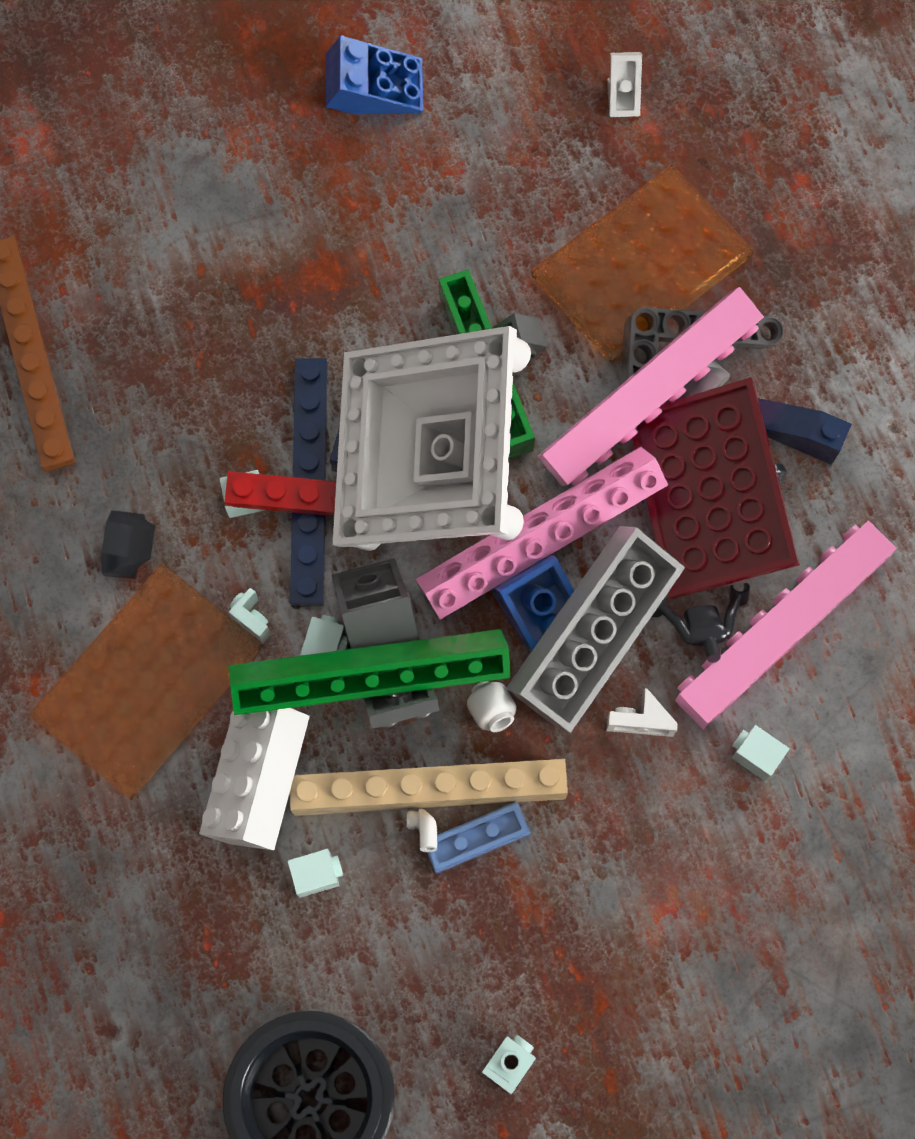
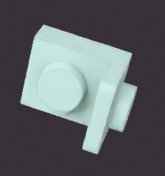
[229,588,271,645]

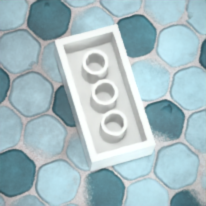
[199,708,310,850]

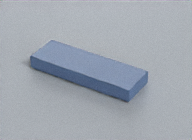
[427,802,531,874]

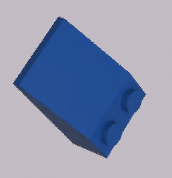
[491,555,574,653]

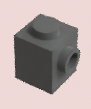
[493,313,548,361]

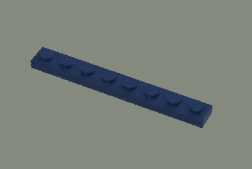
[290,358,328,607]

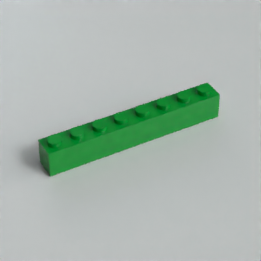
[228,629,510,716]

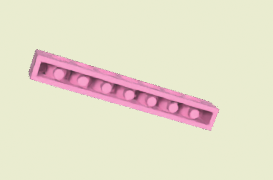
[415,447,668,619]

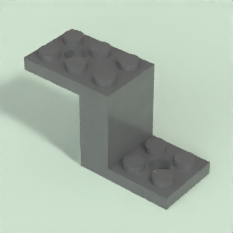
[331,558,440,729]

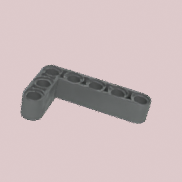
[621,307,784,384]

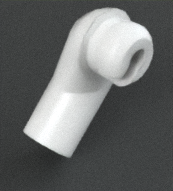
[407,809,437,852]

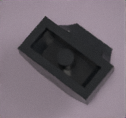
[101,510,156,579]

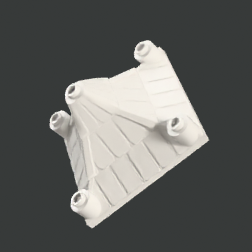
[333,326,531,551]

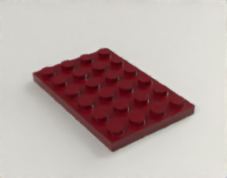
[632,377,800,600]

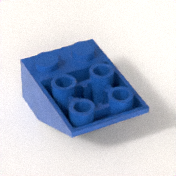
[326,35,423,114]

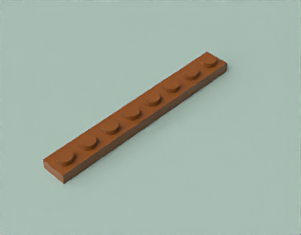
[0,236,76,472]

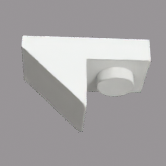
[607,52,642,117]
[606,688,678,737]

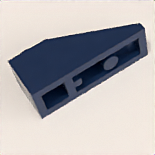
[758,398,852,465]

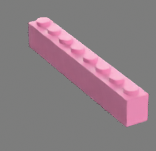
[537,287,764,486]
[675,520,897,730]

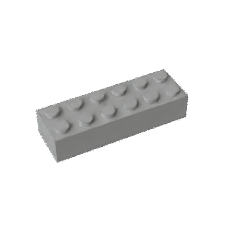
[506,526,685,733]

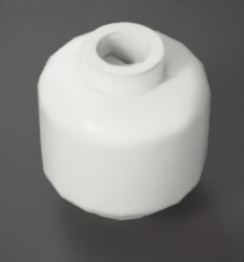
[467,681,517,732]

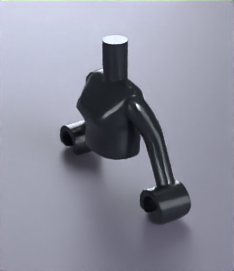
[651,583,750,663]

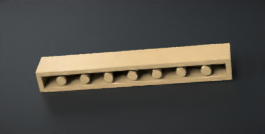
[290,759,568,816]

